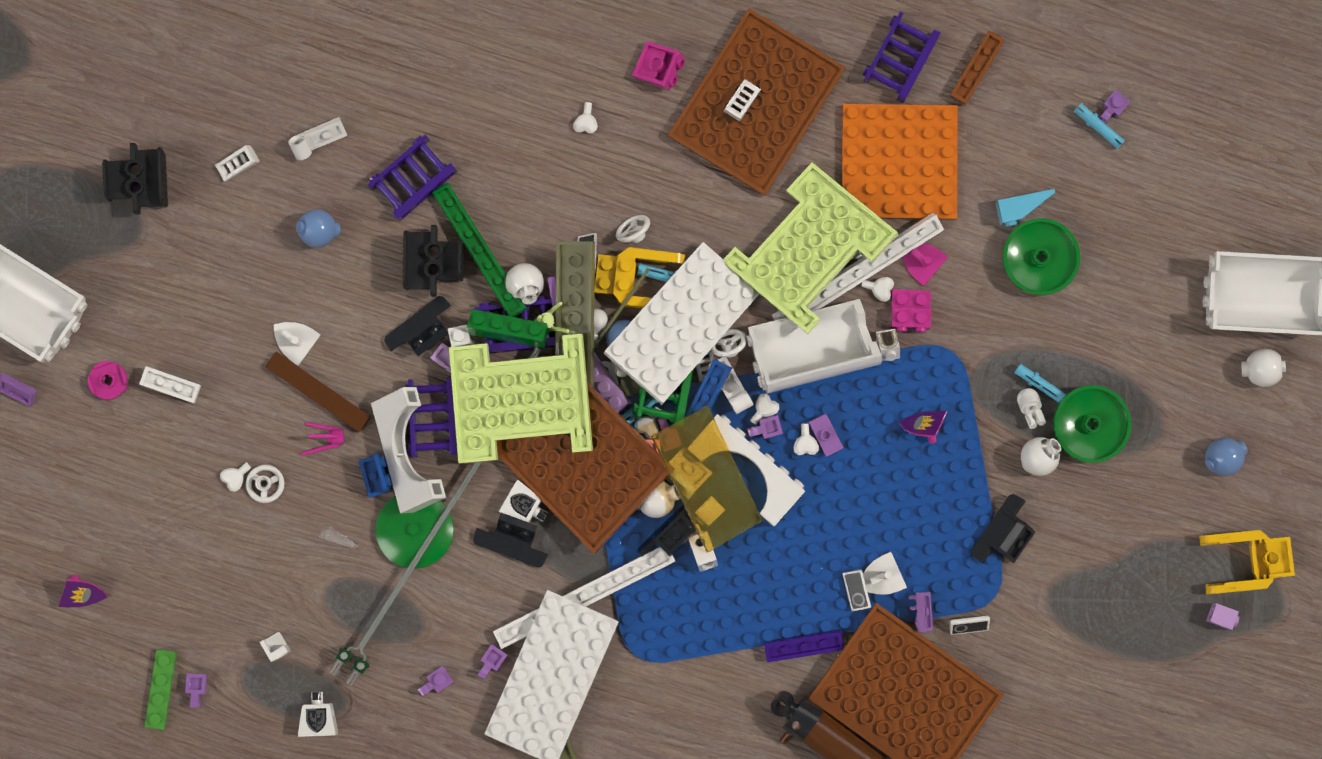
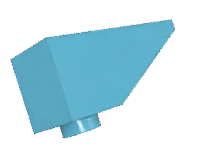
[995,189,1055,227]

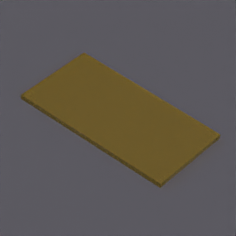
[651,406,763,552]

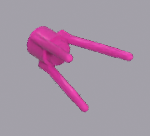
[301,422,344,456]

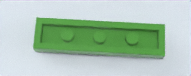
[145,649,177,730]

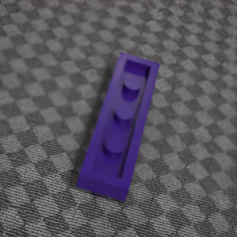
[764,629,844,663]

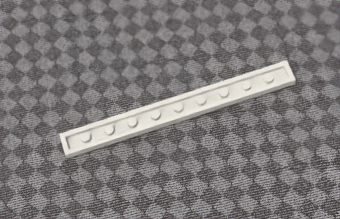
[772,212,944,320]
[493,547,675,649]

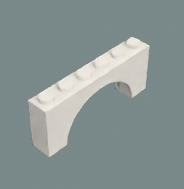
[371,387,446,513]
[686,414,805,527]

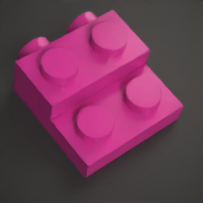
[632,41,685,91]
[891,289,931,333]

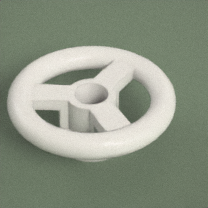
[616,215,650,243]
[710,329,747,358]
[246,465,284,503]

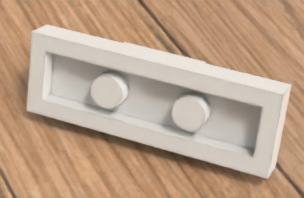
[139,366,202,403]

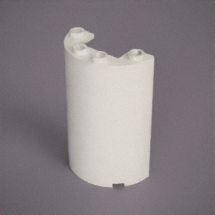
[0,244,87,362]
[1202,251,1322,335]
[746,299,882,394]

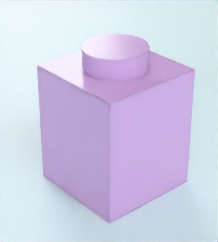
[1206,603,1239,630]

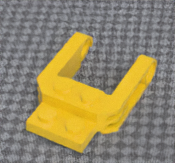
[595,247,685,309]
[1199,530,1295,594]

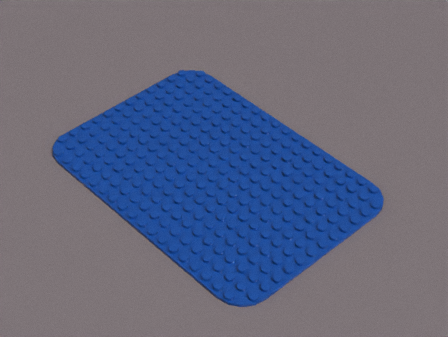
[606,345,1002,663]

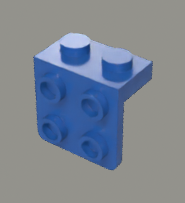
[358,453,393,498]

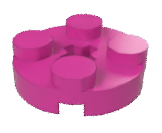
[88,361,128,400]

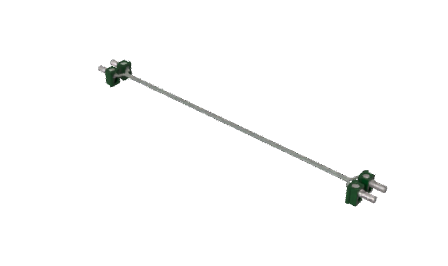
[330,347,541,686]

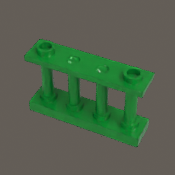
[632,370,693,430]

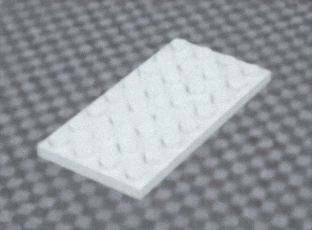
[604,242,759,405]
[485,590,619,759]

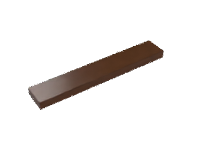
[265,351,371,432]

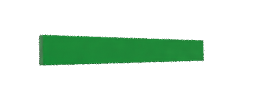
[432,183,527,317]

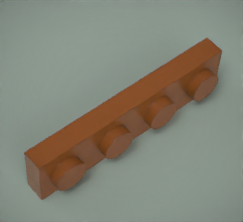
[949,31,1005,106]

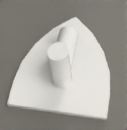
[274,322,321,366]
[863,552,907,594]

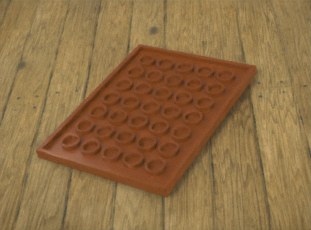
[668,8,846,196]
[497,382,674,554]
[808,603,1004,759]

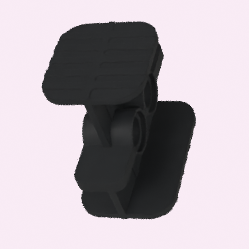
[102,143,168,215]
[402,225,465,297]

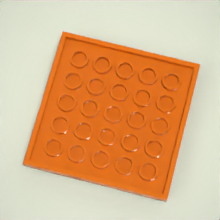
[842,104,958,220]

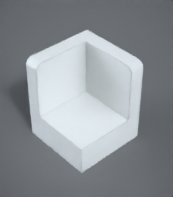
[260,632,291,662]

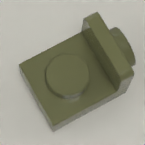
[618,376,640,397]

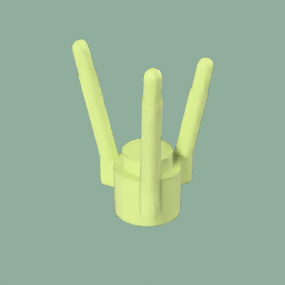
[534,302,569,333]

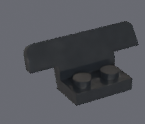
[384,296,451,356]
[971,494,1035,564]
[638,498,698,557]
[473,512,548,568]

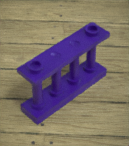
[862,11,941,103]
[368,135,457,222]
[475,296,556,354]
[405,377,458,458]

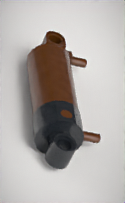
[771,691,883,759]

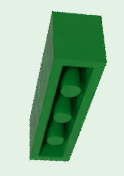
[467,309,549,349]

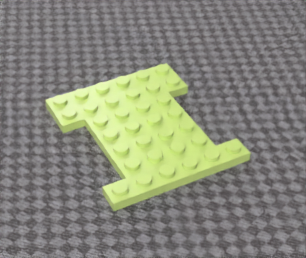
[723,163,898,334]
[449,334,593,463]

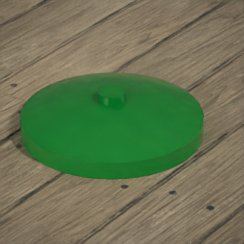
[1002,218,1080,296]
[1053,385,1131,463]
[376,496,454,569]

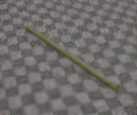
[594,268,650,346]

